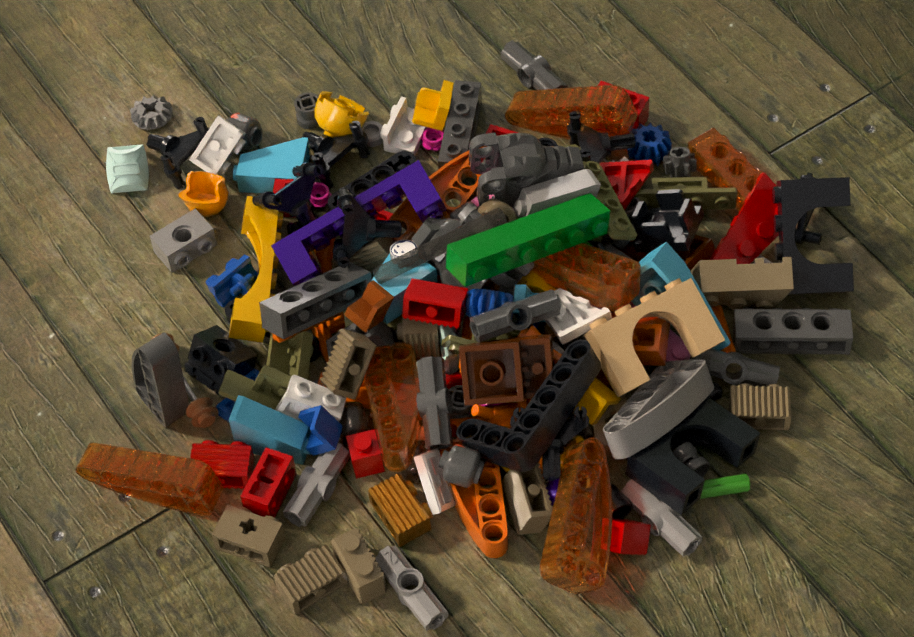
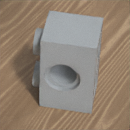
[150,208,217,273]

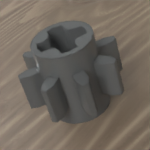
[663,147,697,177]

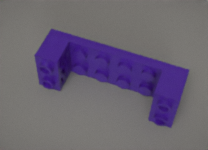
[271,160,447,286]

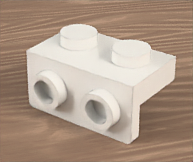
[189,115,246,177]

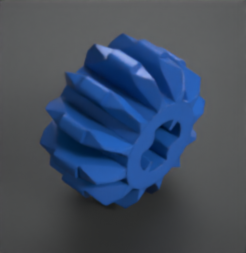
[627,122,672,167]
[465,289,514,320]

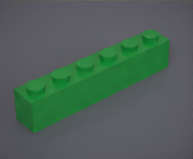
[446,193,611,287]

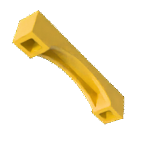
[229,196,283,343]

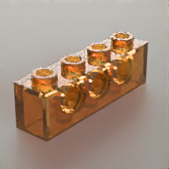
[688,127,762,212]

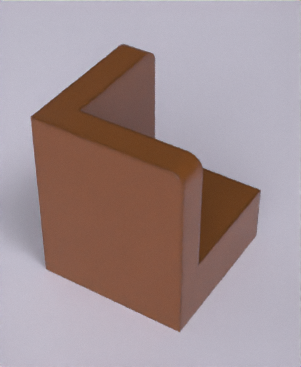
[344,280,394,333]

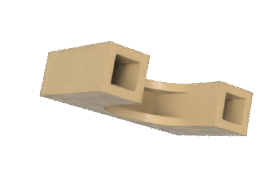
[584,278,725,398]

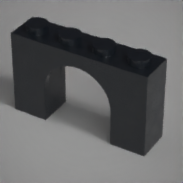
[772,177,854,294]
[625,397,760,515]

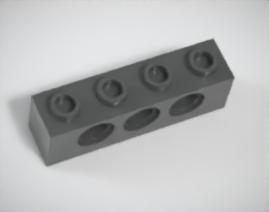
[438,80,482,184]
[259,262,372,339]
[733,308,853,354]

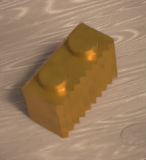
[368,473,433,547]

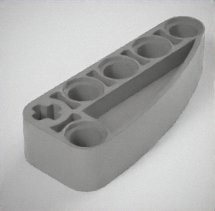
[603,359,714,459]

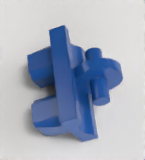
[206,254,258,308]

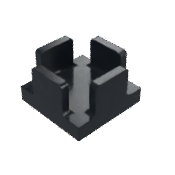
[631,189,704,253]

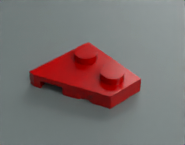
[600,160,654,210]

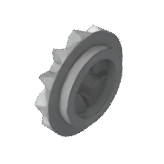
[130,94,172,130]

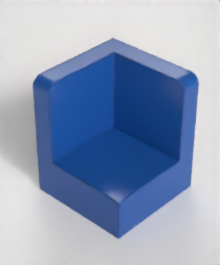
[298,405,343,456]

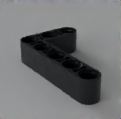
[456,340,601,472]

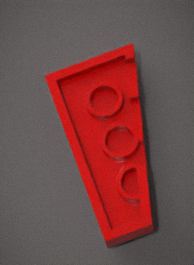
[709,172,779,264]

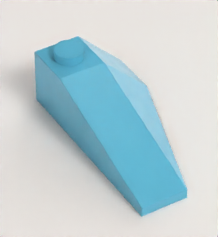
[616,242,731,351]

